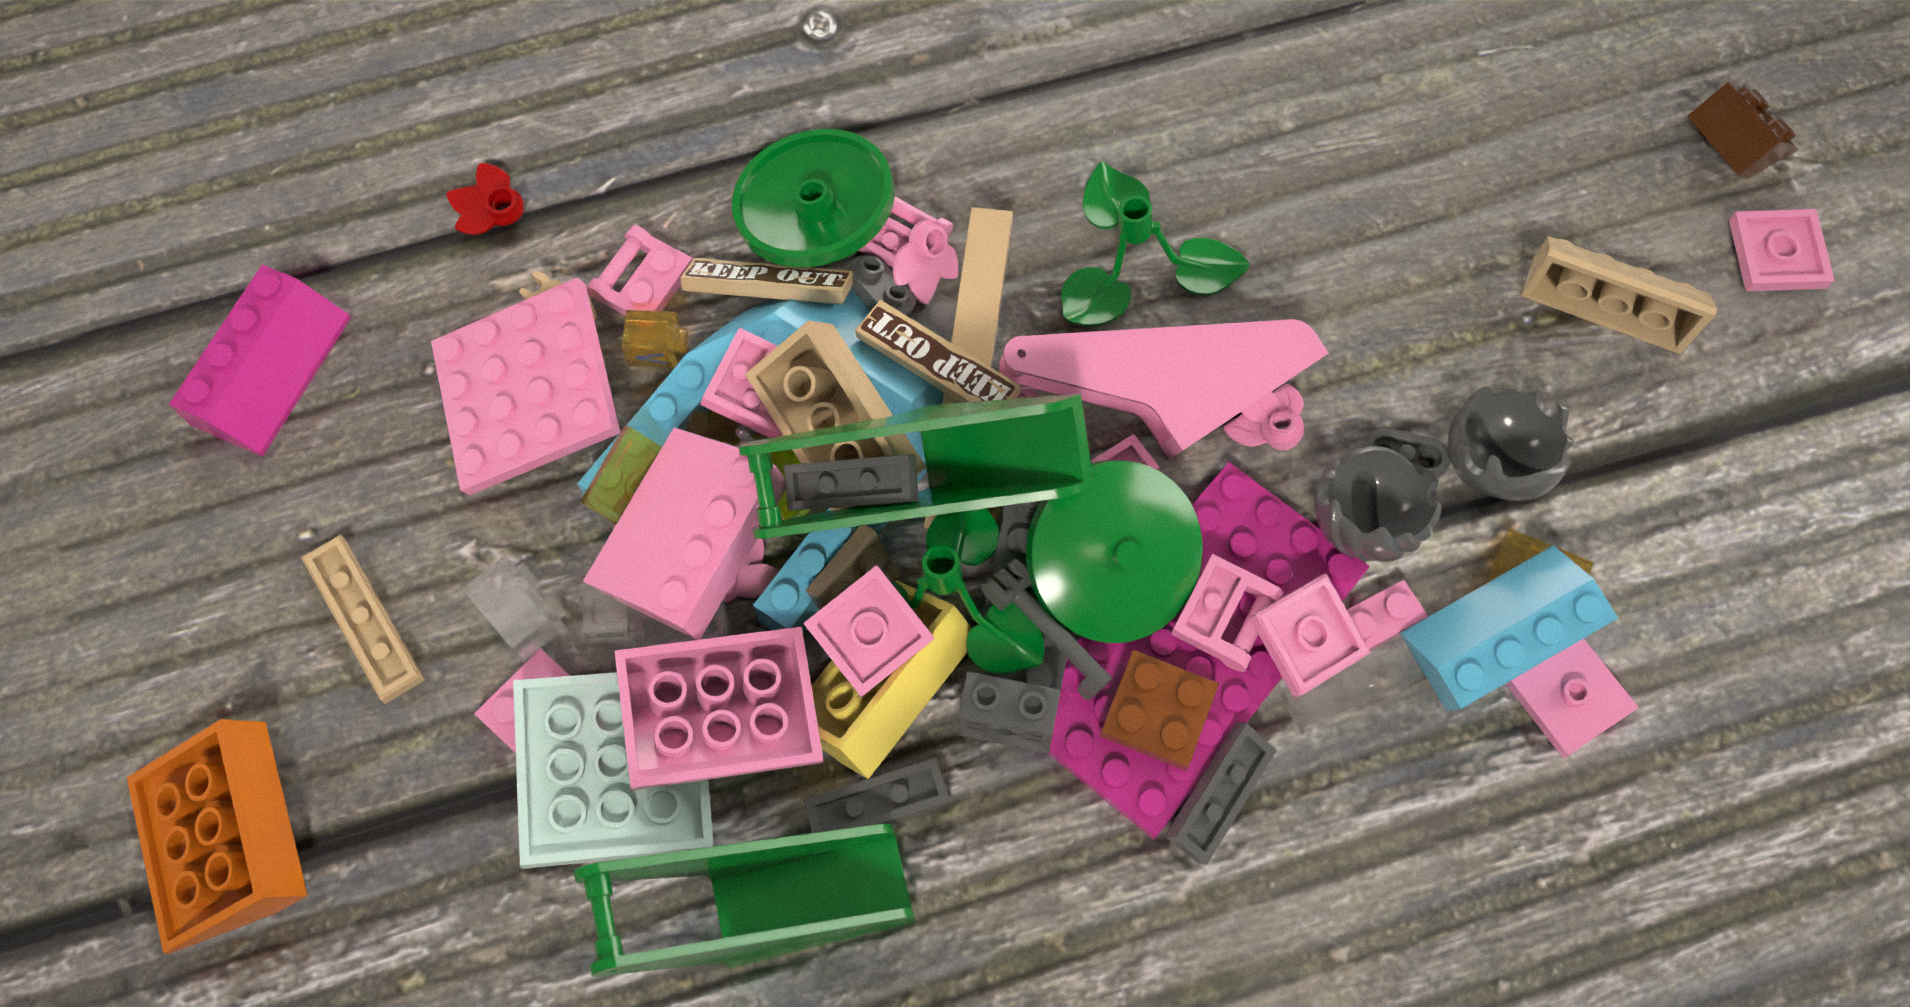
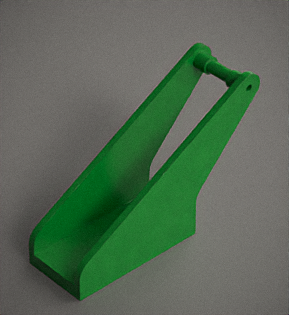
[738,394,1094,539]
[574,824,915,977]

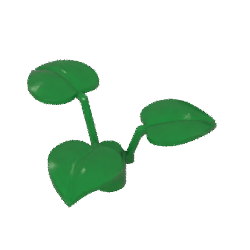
[1061,161,1250,327]
[890,508,1045,675]

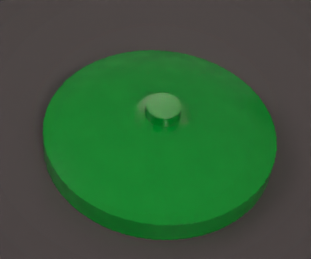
[732,129,895,268]
[1026,460,1203,643]

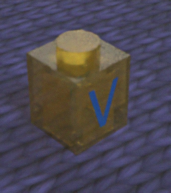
[622,310,688,368]

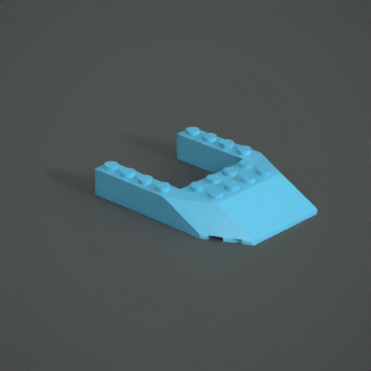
[577,289,944,633]

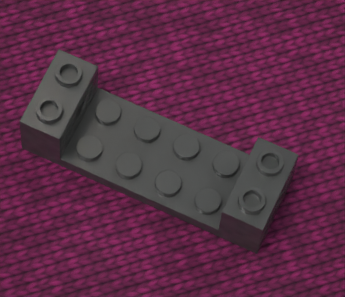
[958,501,1072,753]

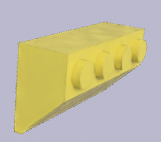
[811,580,972,779]

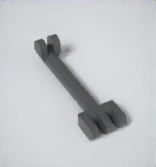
[981,559,1112,700]

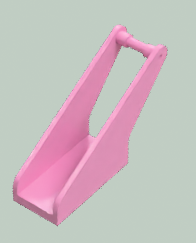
[999,319,1329,459]

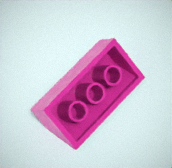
[169,264,351,457]

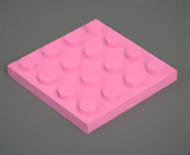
[431,278,620,495]

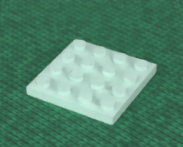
[513,672,714,869]

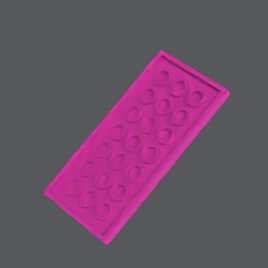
[1047,462,1370,840]

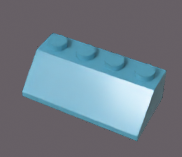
[1399,545,1618,711]

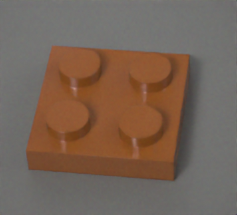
[1099,650,1219,771]

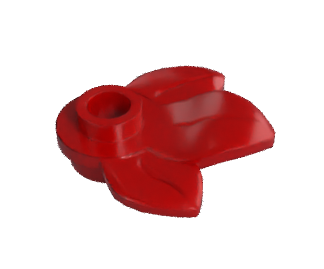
[446,163,524,235]

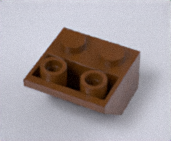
[1687,82,1798,178]

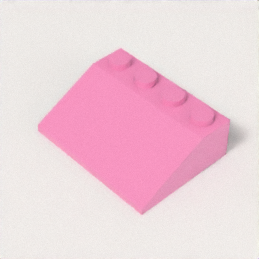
[583,428,786,640]
[615,627,823,791]

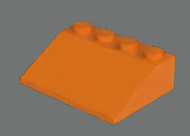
[126,719,308,954]

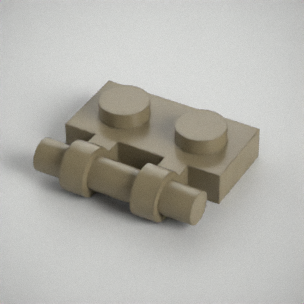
[806,525,902,610]

